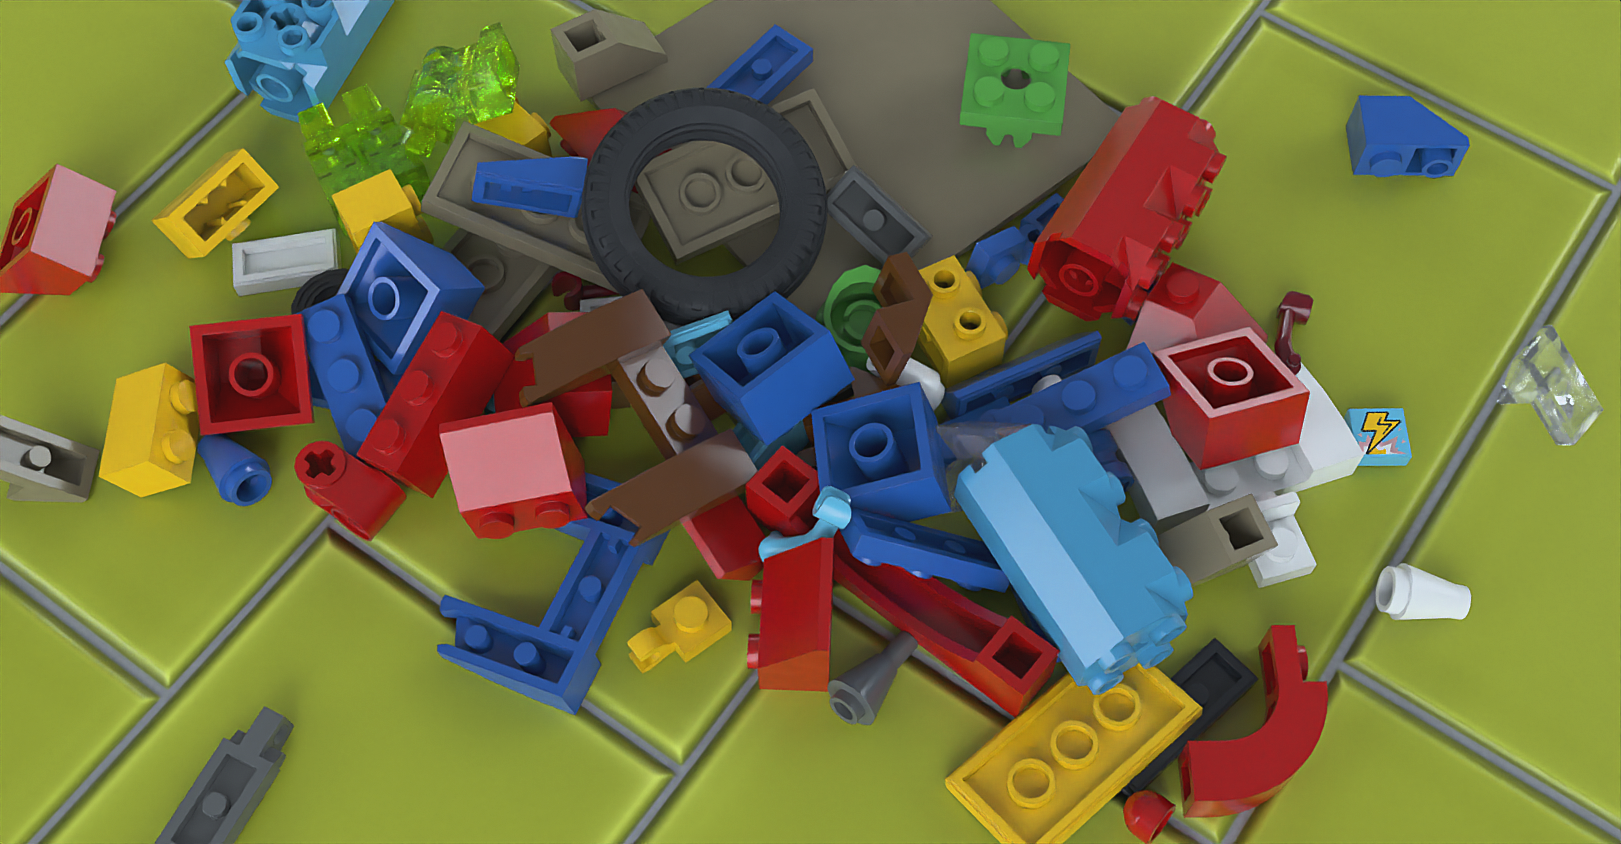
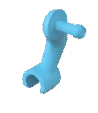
[758,486,851,562]

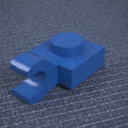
[965,224,1038,289]

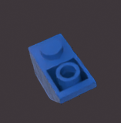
[1346,95,1470,178]

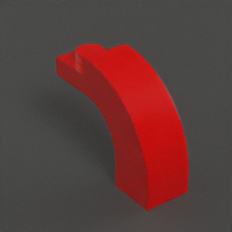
[1178,625,1328,818]

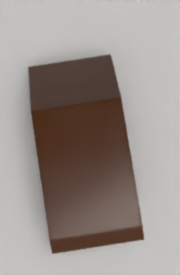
[860,251,933,386]

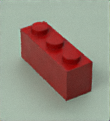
[356,311,515,498]

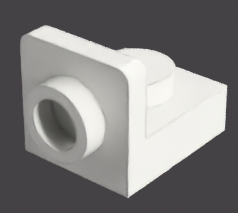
[1248,491,1317,588]

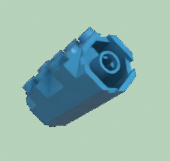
[224,0,395,125]
[954,424,1193,695]

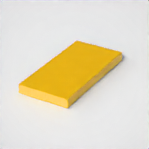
[945,663,1203,844]

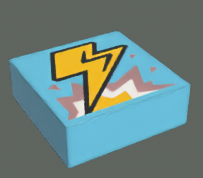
[1344,408,1412,466]

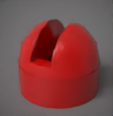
[1123,790,1176,844]

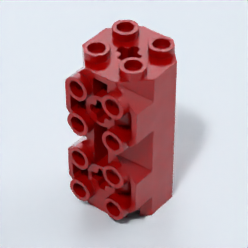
[1027,96,1227,322]

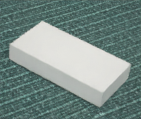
[232,228,342,296]

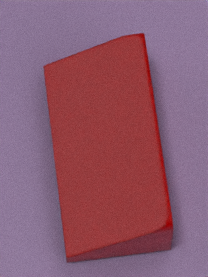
[682,495,766,581]

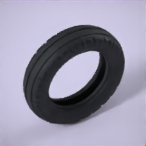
[582,87,827,326]

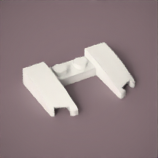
[1102,362,1364,535]

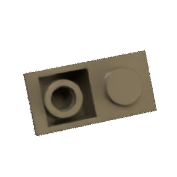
[550,9,668,101]
[1157,493,1278,587]

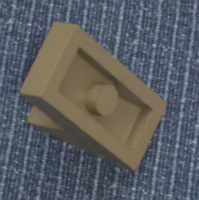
[0,415,100,503]

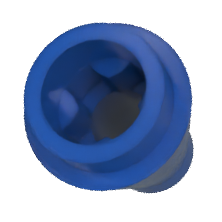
[197,433,272,506]

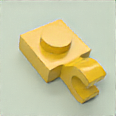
[627,580,732,674]

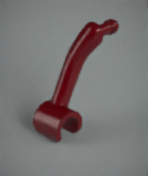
[551,271,620,311]
[1274,291,1314,375]

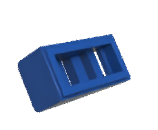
[471,157,588,218]

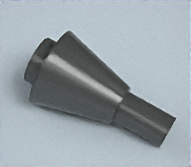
[828,631,918,725]

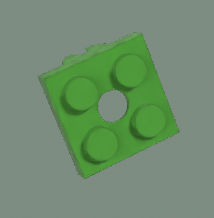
[959,33,1070,148]

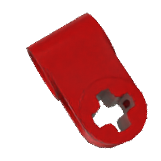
[294,441,407,541]

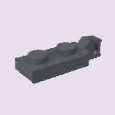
[155,706,294,844]

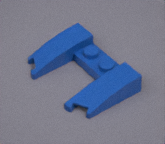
[437,472,670,715]

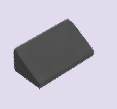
[827,165,933,265]

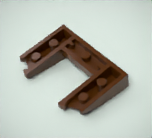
[514,289,758,548]

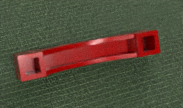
[745,445,1060,718]

